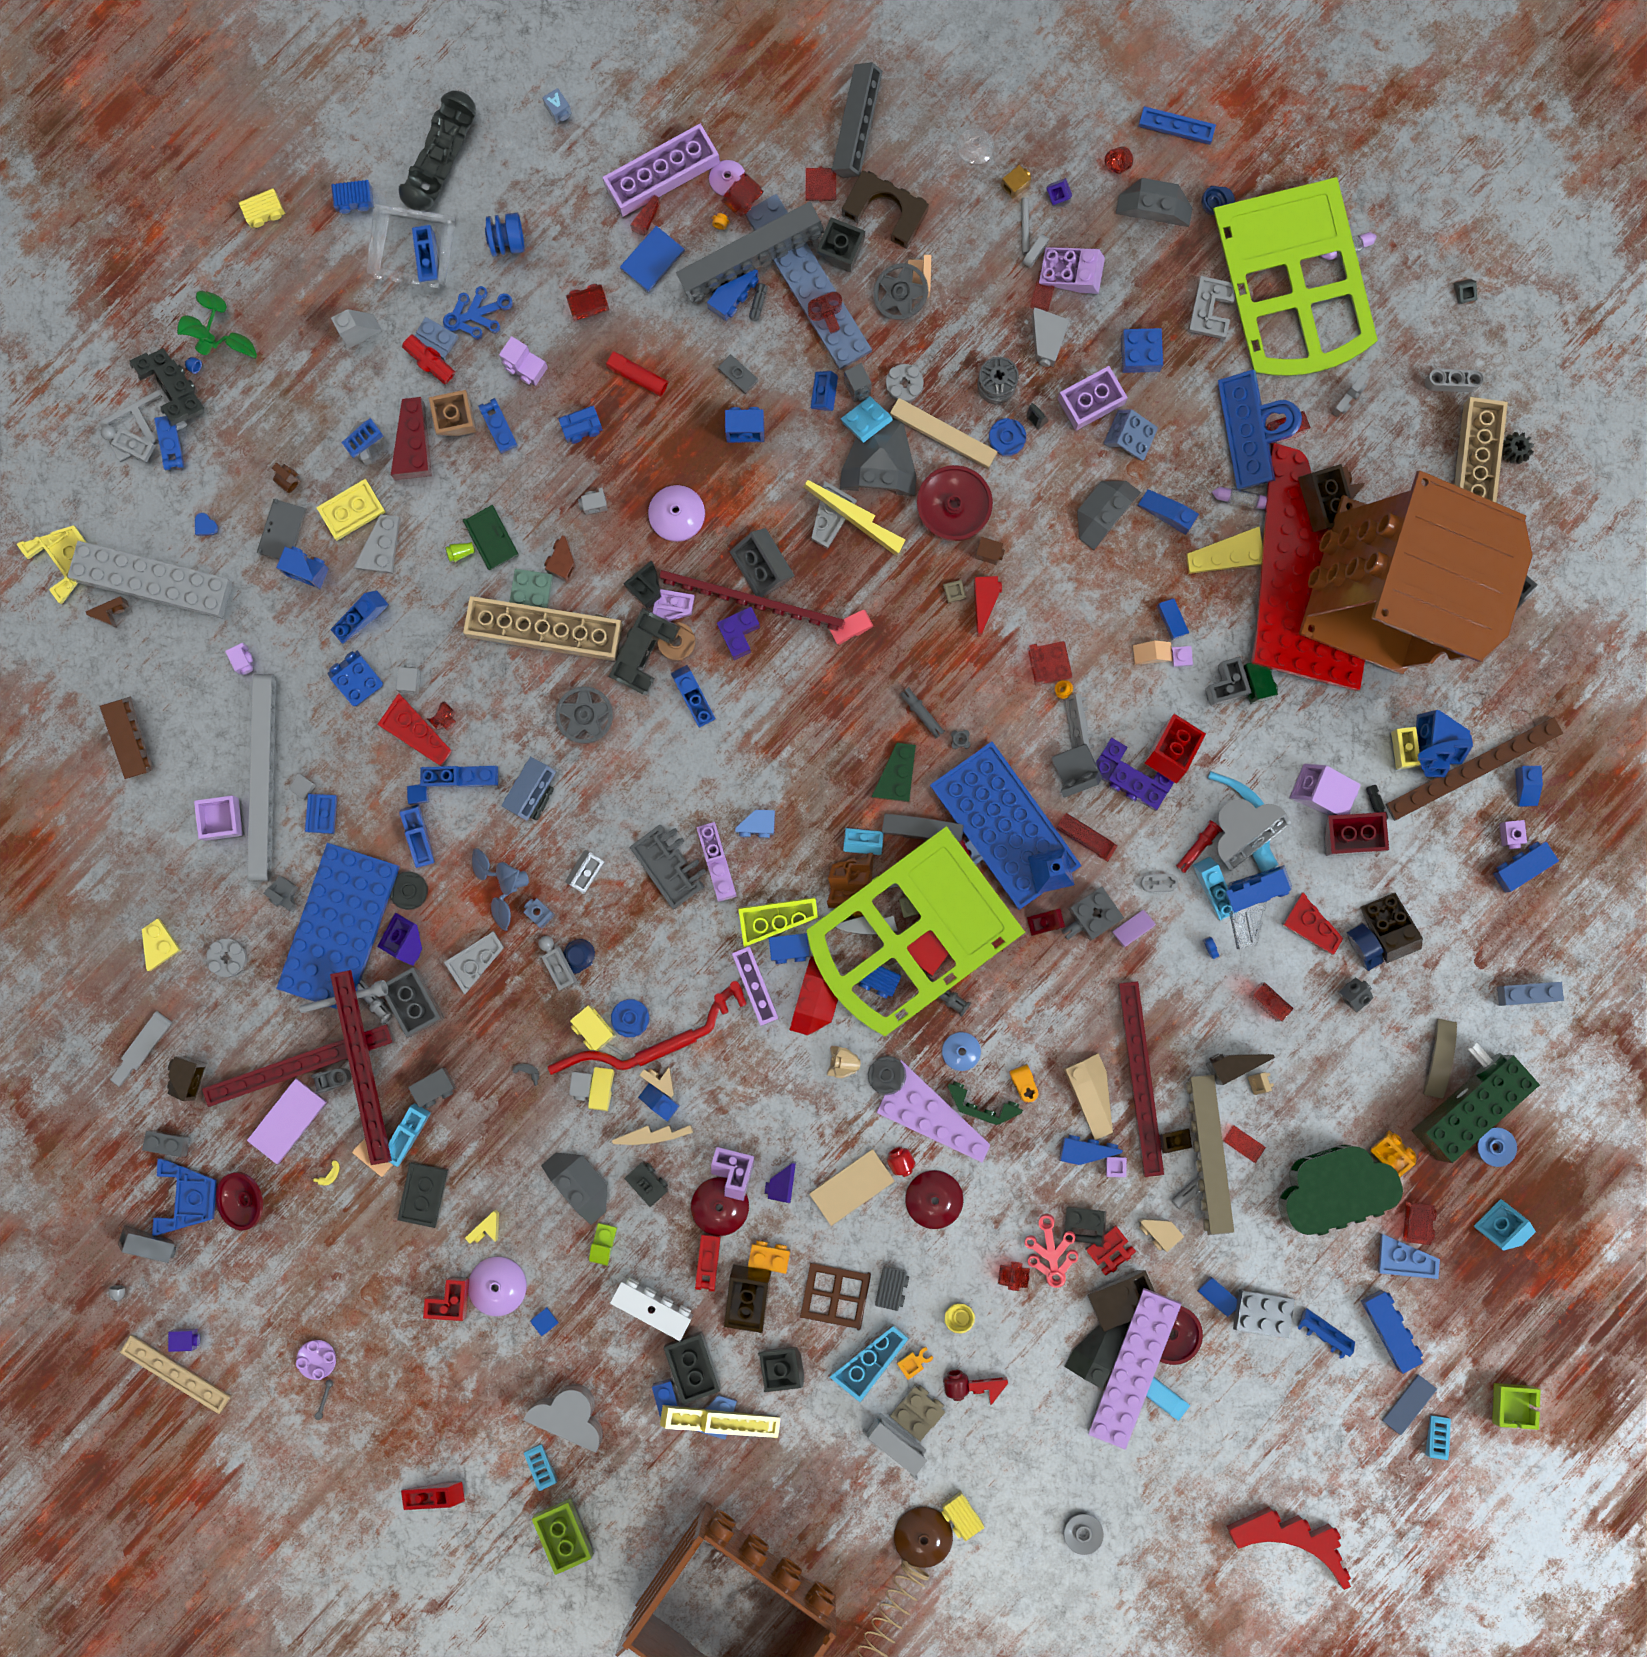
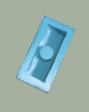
[843,828,883,855]

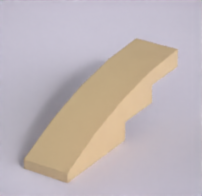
[612,1125,694,1145]

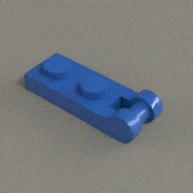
[478,398,518,454]
[154,416,184,470]

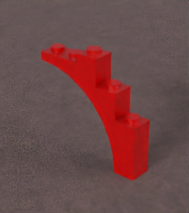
[1226,1506,1351,1590]

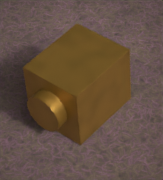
[1001,165,1031,199]

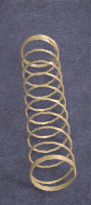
[856,1561,930,1657]

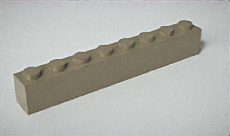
[1186,1075,1234,1235]

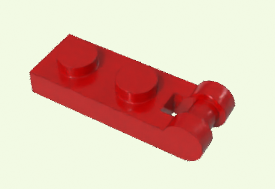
[695,1234,721,1292]

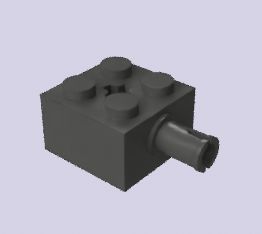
[1061,886,1124,941]

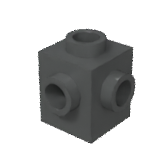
[1339,977,1374,1013]

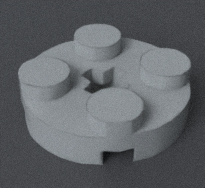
[886,364,923,402]
[207,939,247,977]

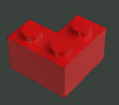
[423,1277,469,1321]

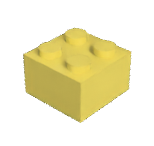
[570,1006,617,1051]

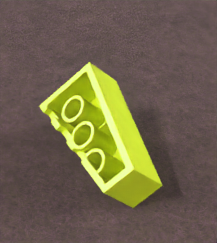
[739,897,818,947]

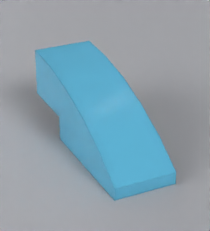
[388,1103,431,1167]

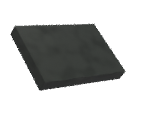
[397,1162,449,1228]

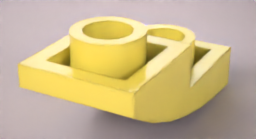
[588,1067,615,1111]

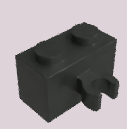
[624,1162,669,1207]

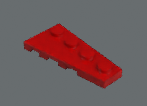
[377,693,452,766]

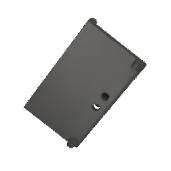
[256,499,307,559]

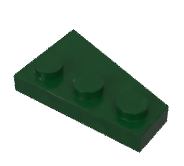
[871,743,916,802]

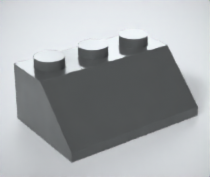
[729,528,795,597]

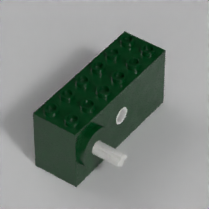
[1411,1042,1540,1163]

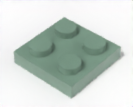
[509,569,553,608]

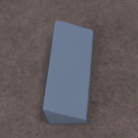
[1382,1374,1437,1435]

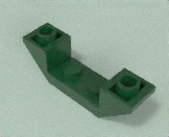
[947,1081,1023,1125]

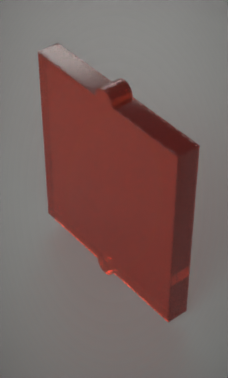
[806,166,836,203]

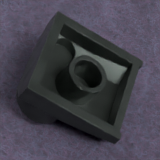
[758,1347,804,1392]

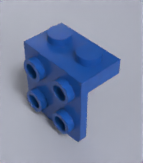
[327,650,383,706]

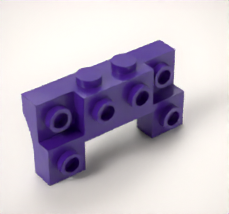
[1096,737,1174,811]

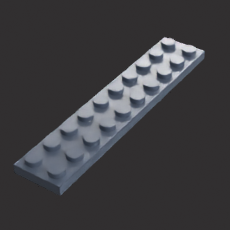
[744,194,872,370]

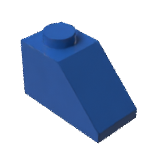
[1515,765,1543,807]
[638,1083,681,1122]

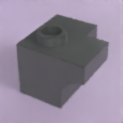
[263,875,299,912]

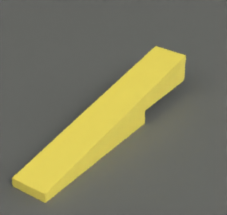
[803,480,905,555]
[660,1405,780,1438]

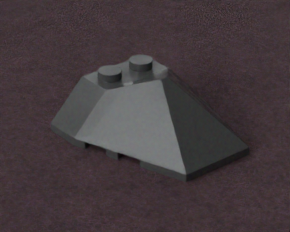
[840,419,917,496]

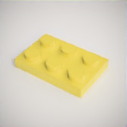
[316,479,385,541]

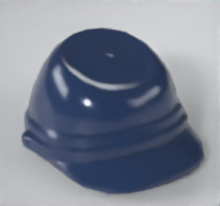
[1201,186,1235,216]
[563,939,595,974]

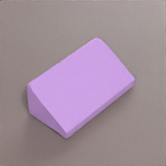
[1112,910,1156,947]

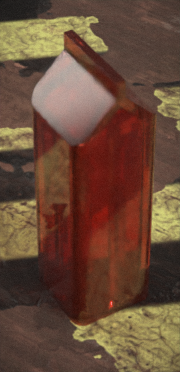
[1056,813,1118,862]

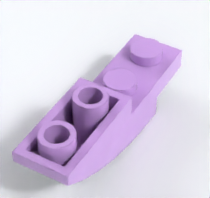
[696,822,737,902]

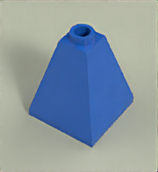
[1416,710,1472,752]
[1028,848,1075,894]

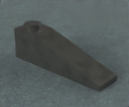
[1064,1321,1131,1389]

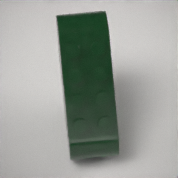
[1278,1144,1403,1236]

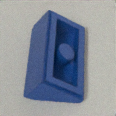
[810,371,838,411]
[1157,599,1189,640]
[1197,1276,1238,1317]

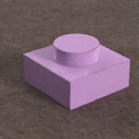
[1172,646,1193,667]
[1106,1157,1127,1177]

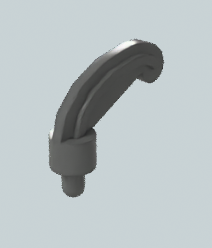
[513,1064,539,1086]

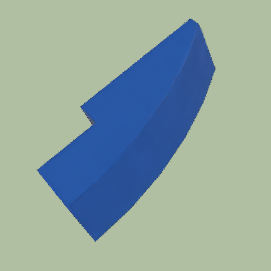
[399,804,435,868]

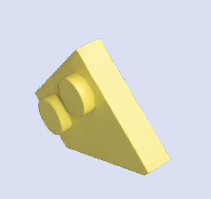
[142,919,181,971]

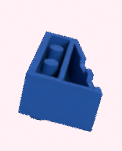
[1226,865,1292,913]

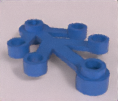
[443,286,513,340]

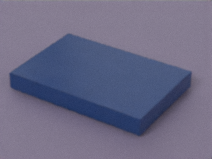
[620,226,685,292]

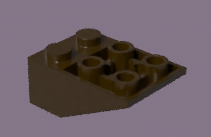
[1360,893,1423,964]
[1087,1270,1155,1331]

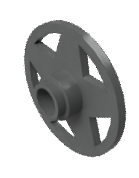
[874,263,928,320]
[556,687,613,744]

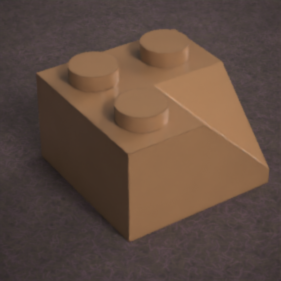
[429,390,477,436]

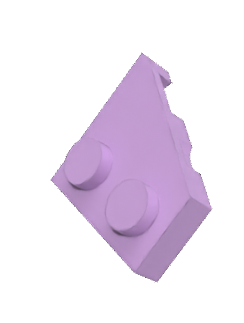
[653,589,695,621]

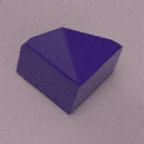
[1046,178,1072,205]

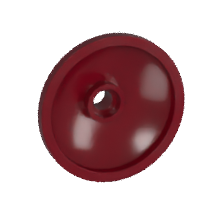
[905,1170,964,1229]
[216,1172,263,1231]
[691,1177,749,1236]
[1160,1306,1203,1365]

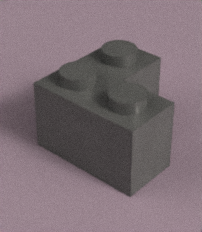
[1205,656,1251,707]

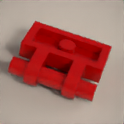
[1085,1225,1136,1276]

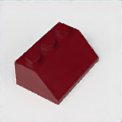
[1325,812,1389,856]

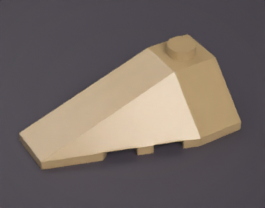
[1063,1053,1113,1140]

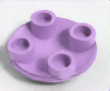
[296,1340,336,1380]

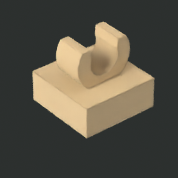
[1248,1072,1274,1095]

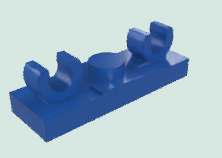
[1298,1308,1355,1359]

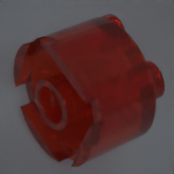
[720,172,764,217]

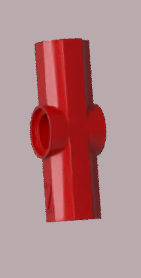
[402,334,456,385]

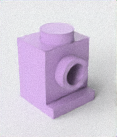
[225,643,254,675]

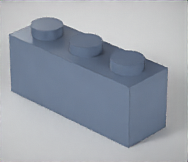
[501,756,556,821]
[1497,982,1564,1006]

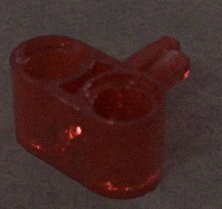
[808,292,842,333]

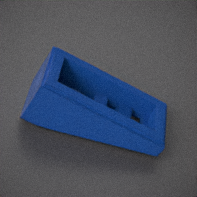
[341,418,384,458]

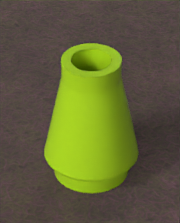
[445,542,475,562]

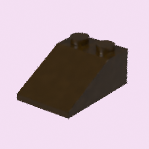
[1206,1053,1275,1085]
[724,1264,772,1333]

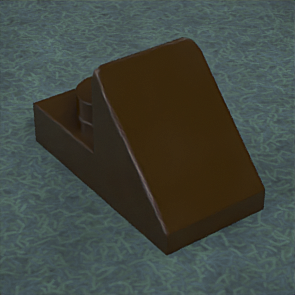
[1159,1128,1192,1154]

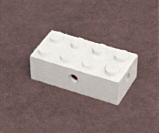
[610,1277,693,1341]

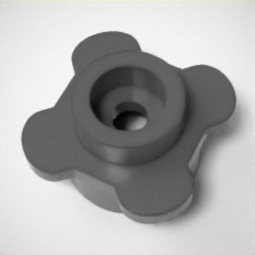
[951,730,970,749]

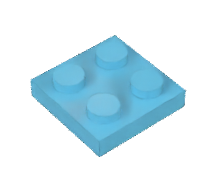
[841,396,893,443]

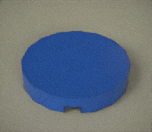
[989,418,1026,456]
[611,999,649,1037]

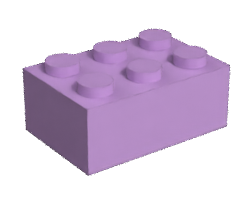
[1057,366,1128,431]

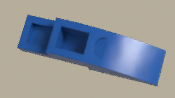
[420,766,498,787]

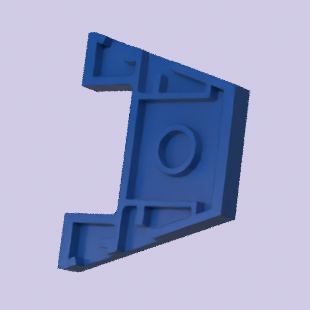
[152,1158,217,1236]

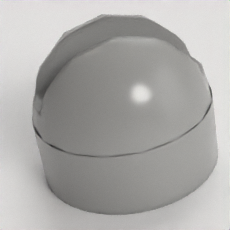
[109,1285,125,1301]

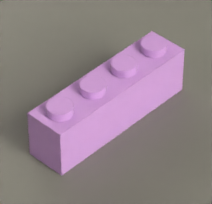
[732,946,779,1026]

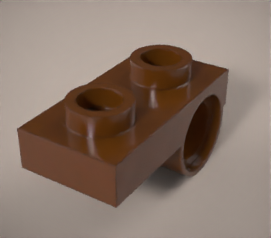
[272,462,302,493]

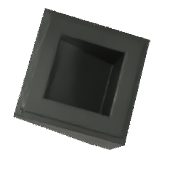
[1454,279,1478,304]

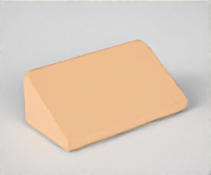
[352,1139,393,1177]

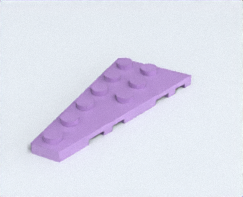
[877,1060,990,1163]

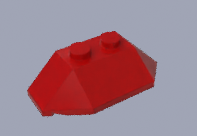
[789,956,838,1036]

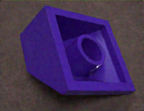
[377,913,422,966]
[764,1161,796,1203]

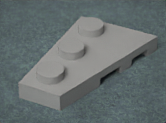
[812,481,857,549]
[354,514,400,574]
[444,931,504,995]

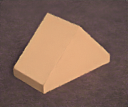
[1133,640,1173,665]

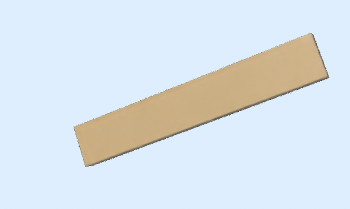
[890,398,998,469]
[120,1335,231,1414]

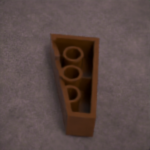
[99,696,152,779]

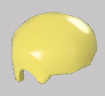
[945,1304,975,1334]

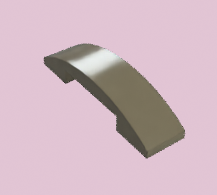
[1423,1019,1457,1098]

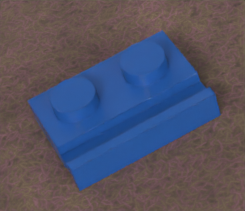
[305,794,337,834]

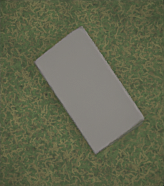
[565,850,605,894]

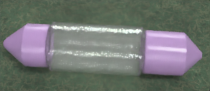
[1321,232,1377,260]
[1212,487,1267,509]

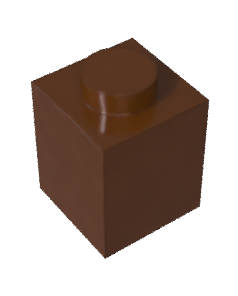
[975,537,1005,565]

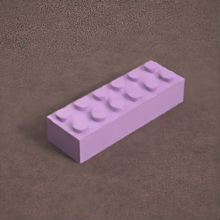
[602,123,720,217]

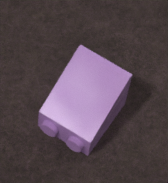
[1290,764,1361,816]

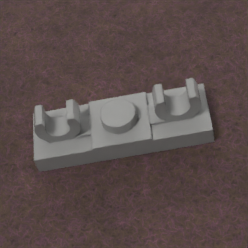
[1064,694,1094,750]

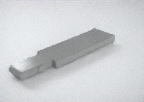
[110,1011,173,1087]

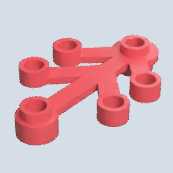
[1025,1214,1079,1288]

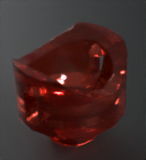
[1104,146,1133,174]
[427,701,456,731]

